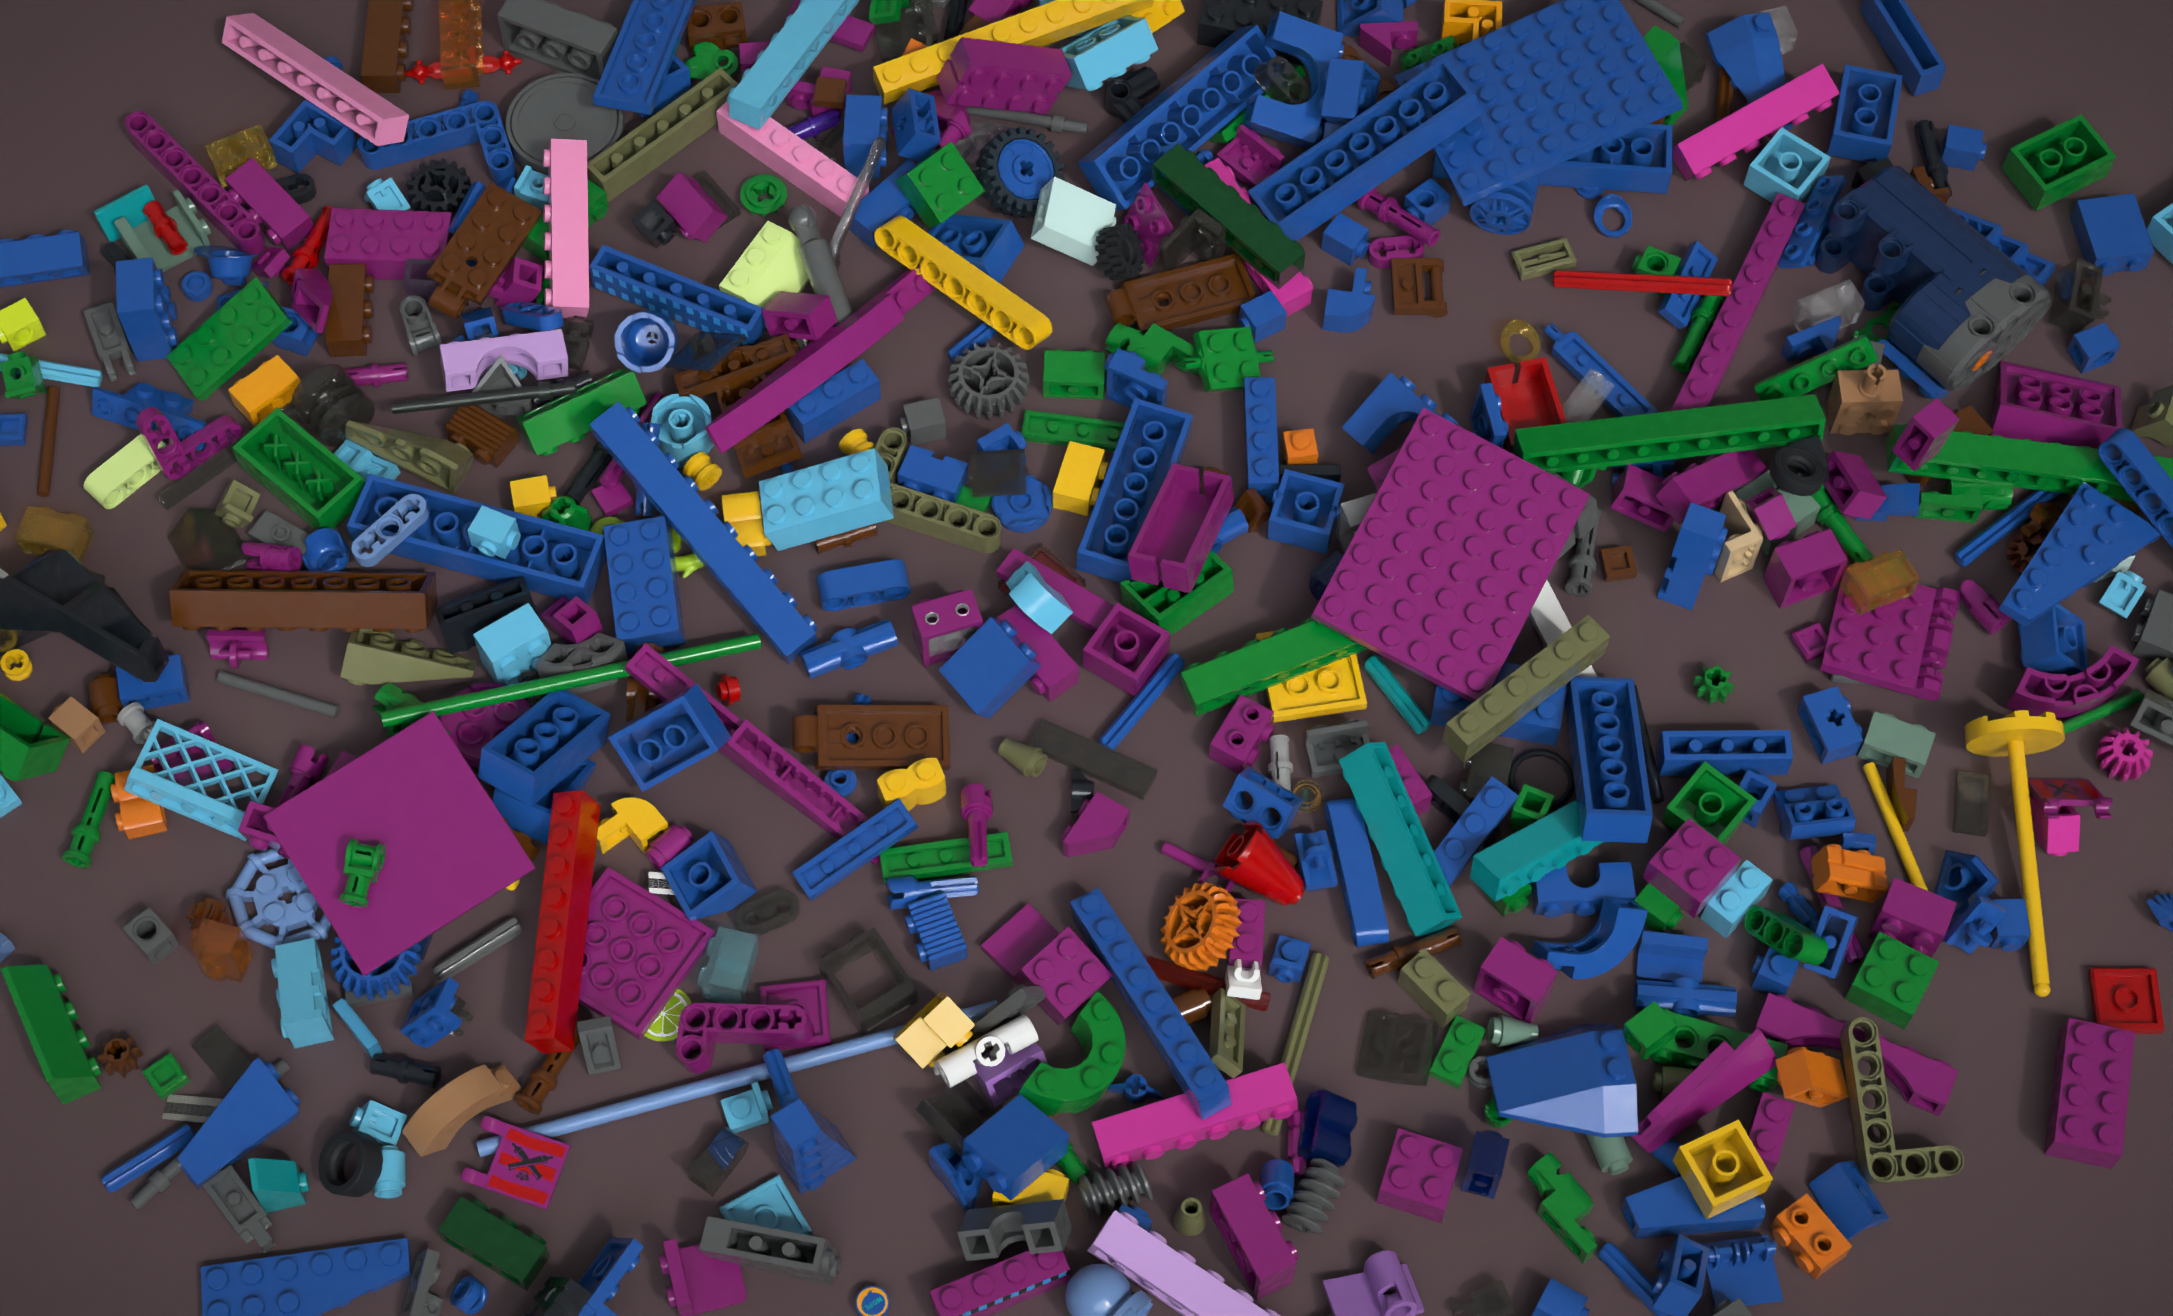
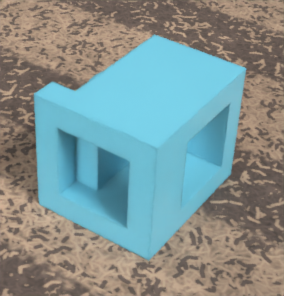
[514,165,549,211]

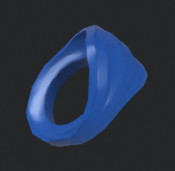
[1594,194,1632,238]

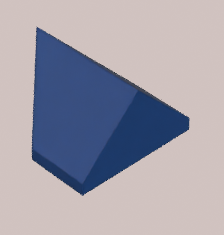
[1934,850,1999,917]
[929,1136,984,1212]

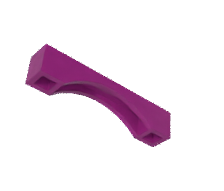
[1752,993,1959,1116]

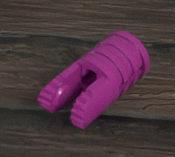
[241,542,302,571]
[1960,579,2011,635]

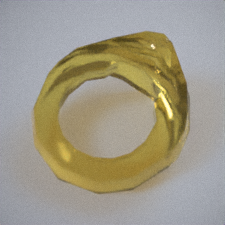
[1500,319,1540,363]

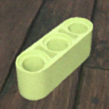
[84,434,167,509]

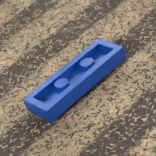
[1657,241,1718,329]

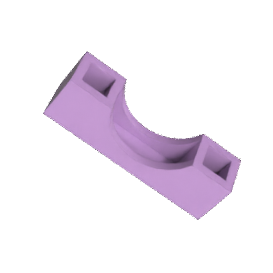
[440,329,568,392]

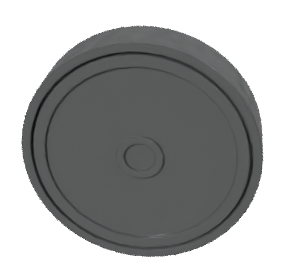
[506,73,626,175]

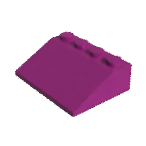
[1991,361,2123,449]

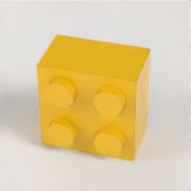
[1673,1119,1773,1220]

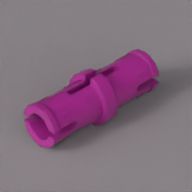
[344,362,409,388]

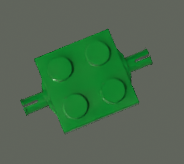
[1179,327,1274,393]

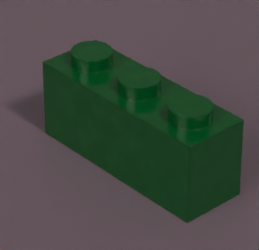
[437,1196,550,1291]

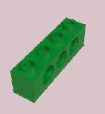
[1649,1011,1788,1092]

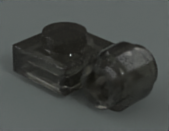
[563,315,593,370]

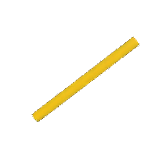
[1862,762,1928,891]

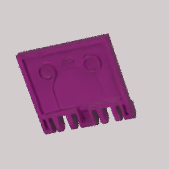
[1819,565,1960,701]

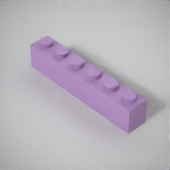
[1087,1210,1280,1316]

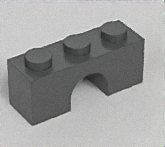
[957,1199,1072,1261]

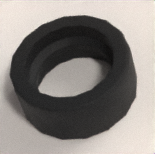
[318,1130,383,1197]

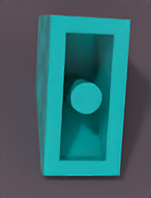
[248,1158,310,1213]

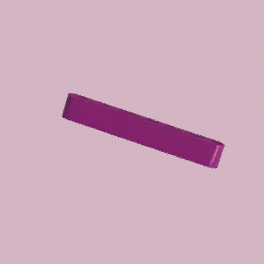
[125,111,266,255]

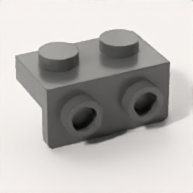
[1304,719,1370,778]

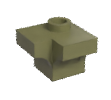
[2131,385,2173,448]

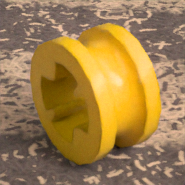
[0,649,33,681]

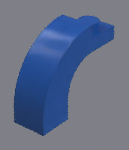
[1531,897,1648,979]

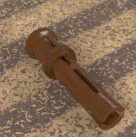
[514,1019,580,1115]

